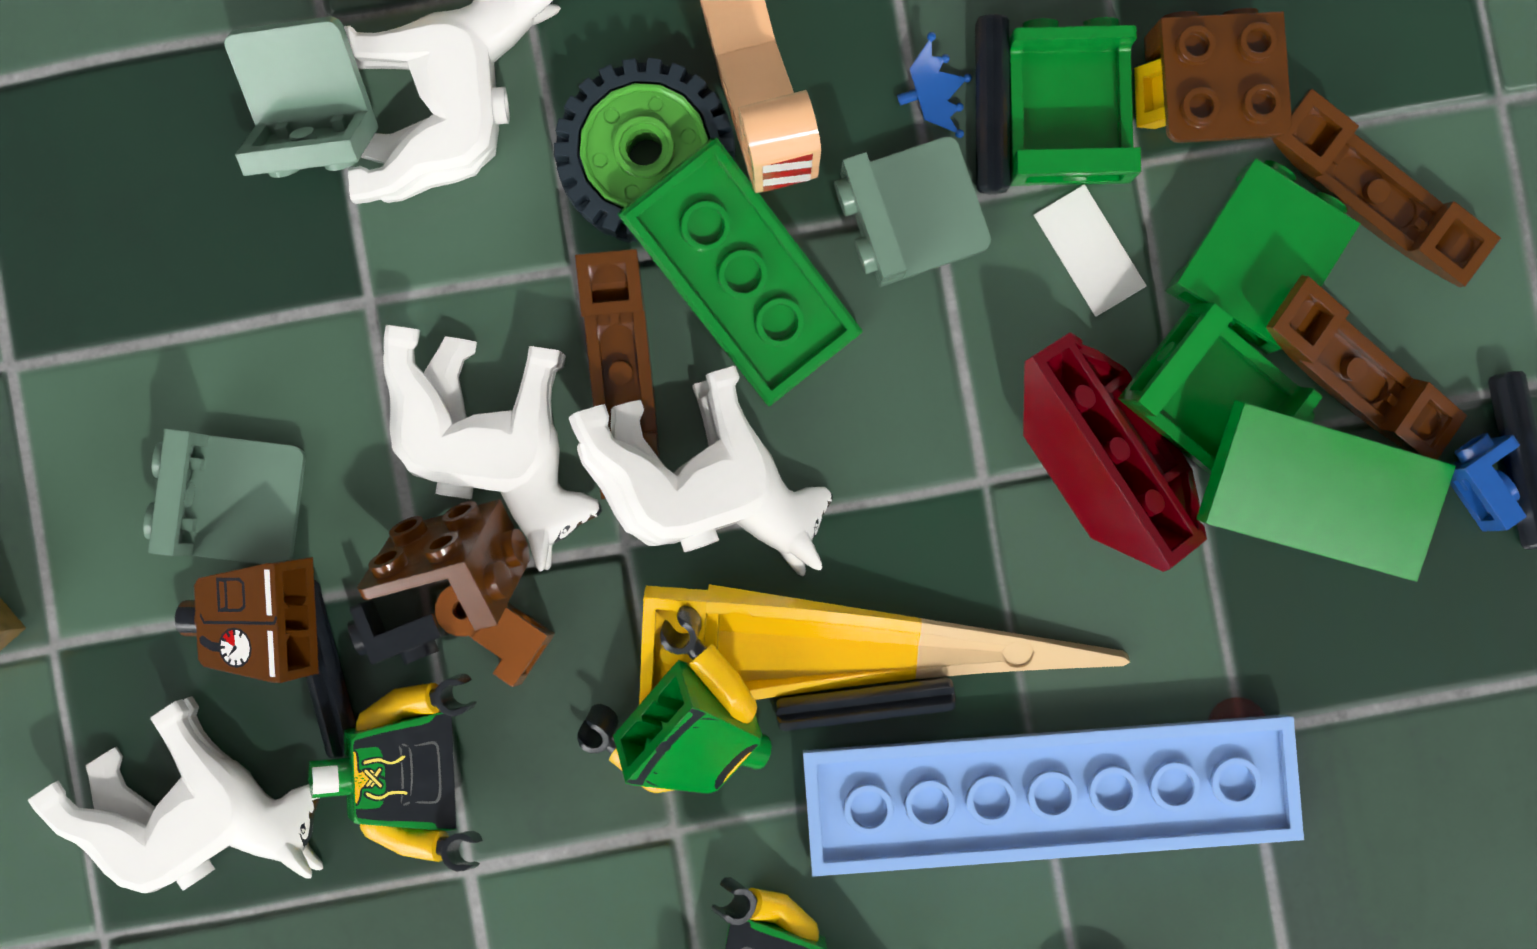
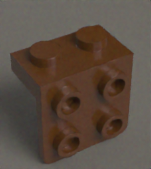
[1144,8,1292,143]
[357,499,530,631]

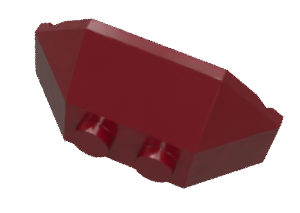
[1023,332,1207,572]

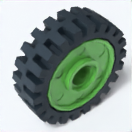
[554,58,735,243]

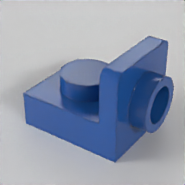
[1450,433,1527,532]

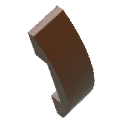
[1271,88,1501,287]
[575,249,660,499]
[1266,275,1467,460]

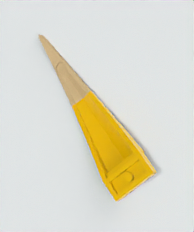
[639,584,1130,705]

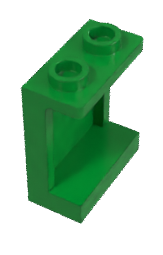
[1009,17,1142,186]
[1165,158,1361,355]
[1118,303,1322,475]

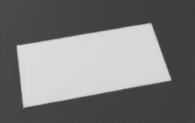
[1034,184,1146,317]

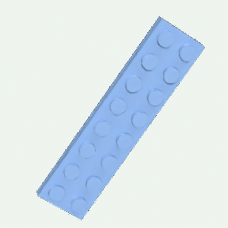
[803,714,1304,877]

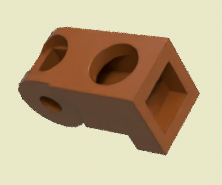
[435,586,555,687]

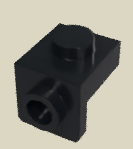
[347,601,449,665]

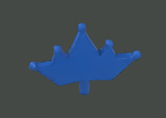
[897,32,972,138]

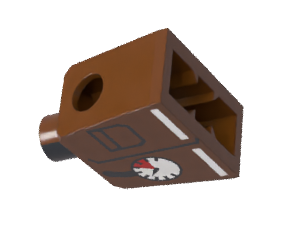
[175,557,319,683]

